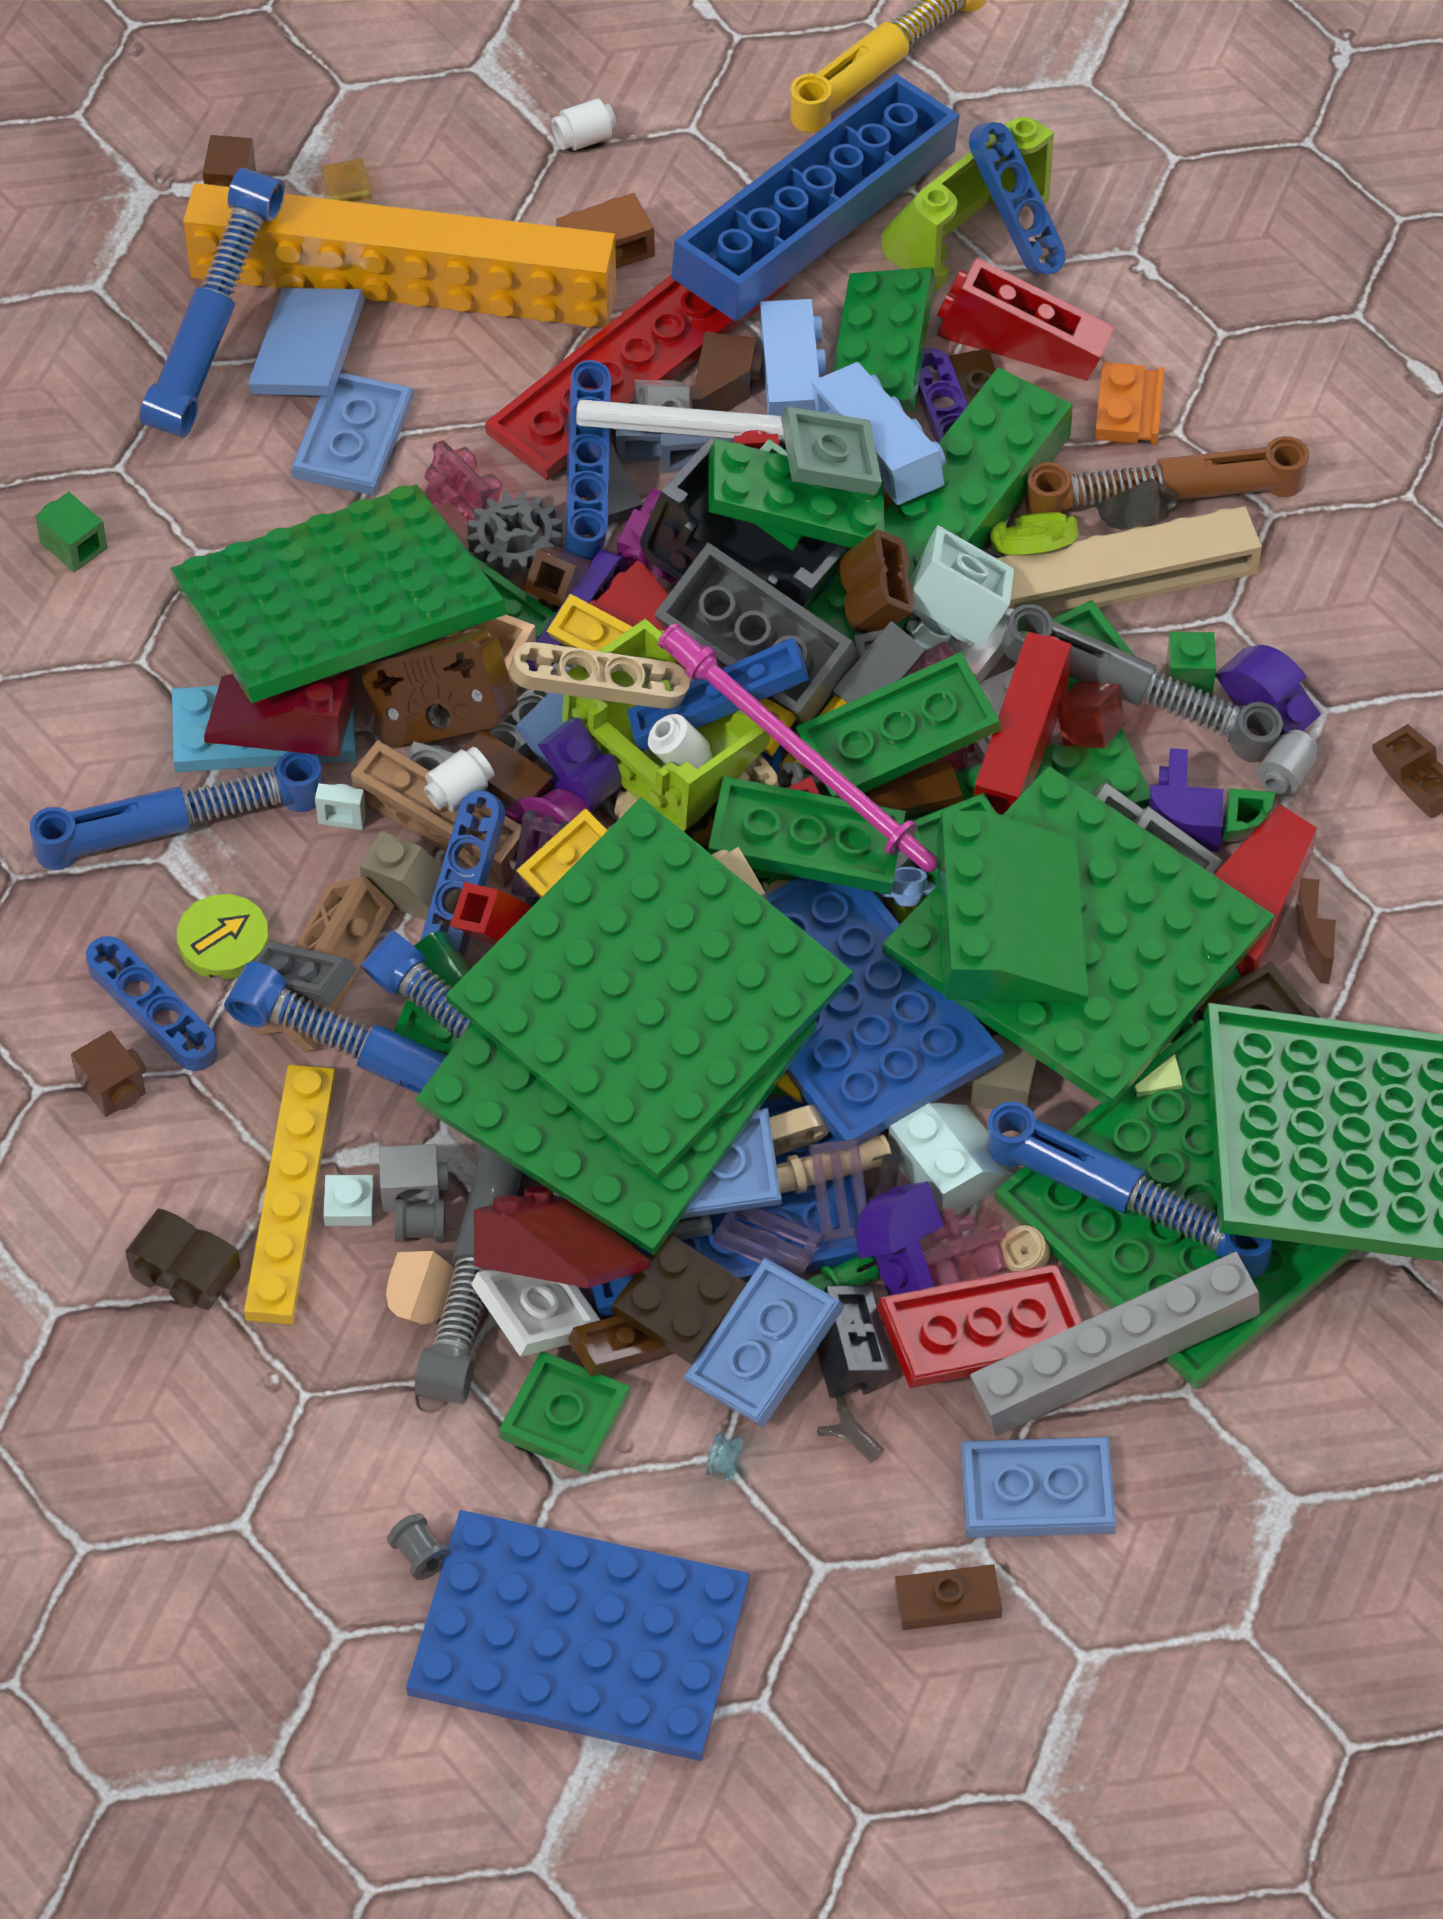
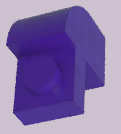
[1215,645,1321,736]
[538,717,622,814]
[1148,748,1224,853]
[856,1181,944,1296]

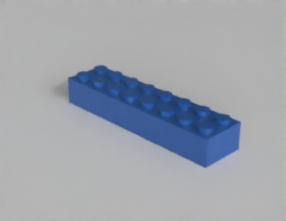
[671,73,960,322]

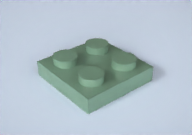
[781,406,882,495]

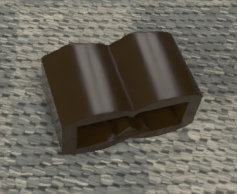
[125,1208,241,1310]

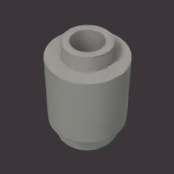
[1257,730,1318,796]

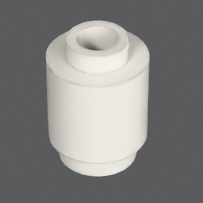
[551,98,617,151]
[648,714,712,769]
[424,746,495,812]

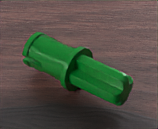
[805,1255,879,1291]

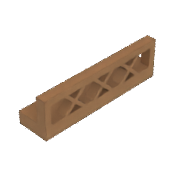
[351,740,528,888]
[249,876,395,1052]

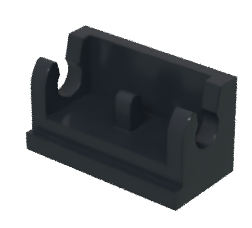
[817,1286,893,1398]

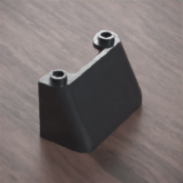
[640,436,852,610]

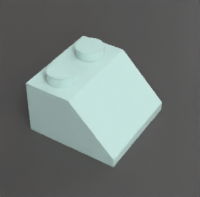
[909,525,1014,647]
[888,1103,1018,1222]

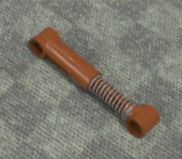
[1025,436,1309,515]

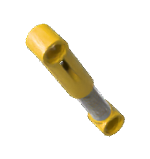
[790,0,986,133]

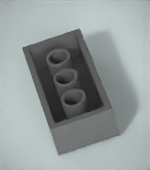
[654,543,860,724]

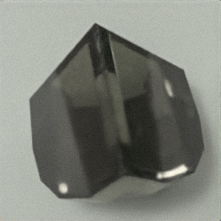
[1096,478,1178,531]

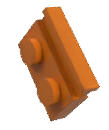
[1095,362,1165,445]

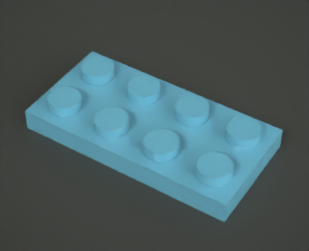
[172,686,356,772]

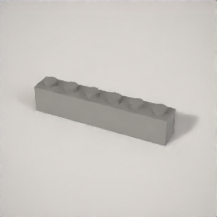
[970,1251,1260,1437]

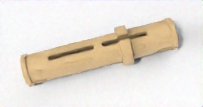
[776,1135,892,1194]

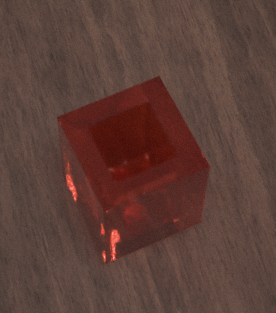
[1057,682,1125,748]

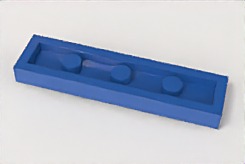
[627,637,809,752]

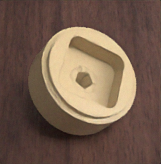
[999,1225,1050,1272]

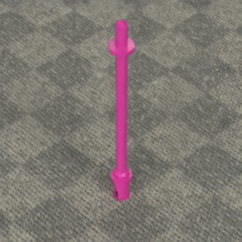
[657,623,939,872]

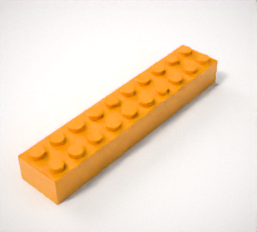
[183,183,617,328]

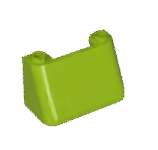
[881,117,1054,293]
[562,619,770,832]

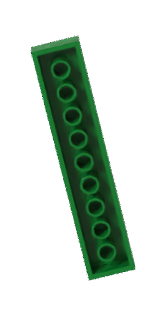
[808,367,1073,718]

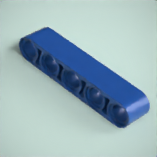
[565,360,611,561]

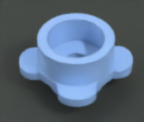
[880,867,936,907]

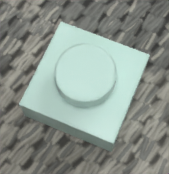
[315,783,366,830]
[323,1175,374,1226]

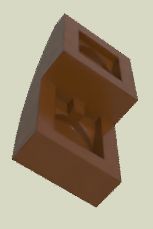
[1372,724,1443,818]
[1297,878,1336,984]

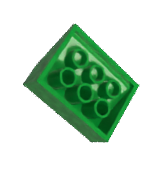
[936,810,1088,1002]

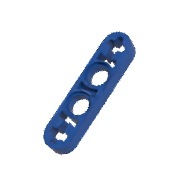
[969,122,1066,275]
[421,790,505,957]
[86,936,218,1071]

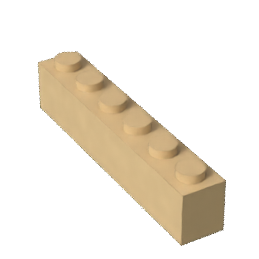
[996,506,1262,617]

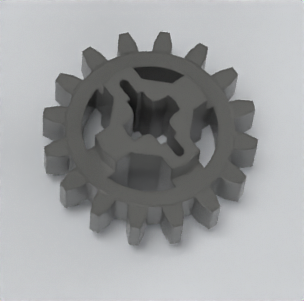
[467,491,563,580]

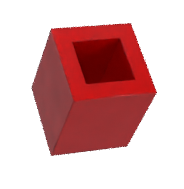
[450,882,532,945]

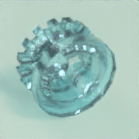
[706,1432,743,1481]

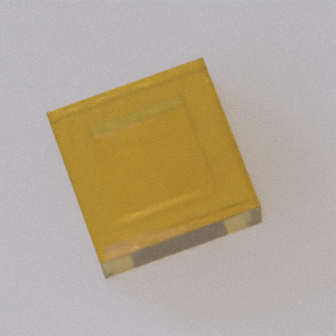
[321,158,371,202]

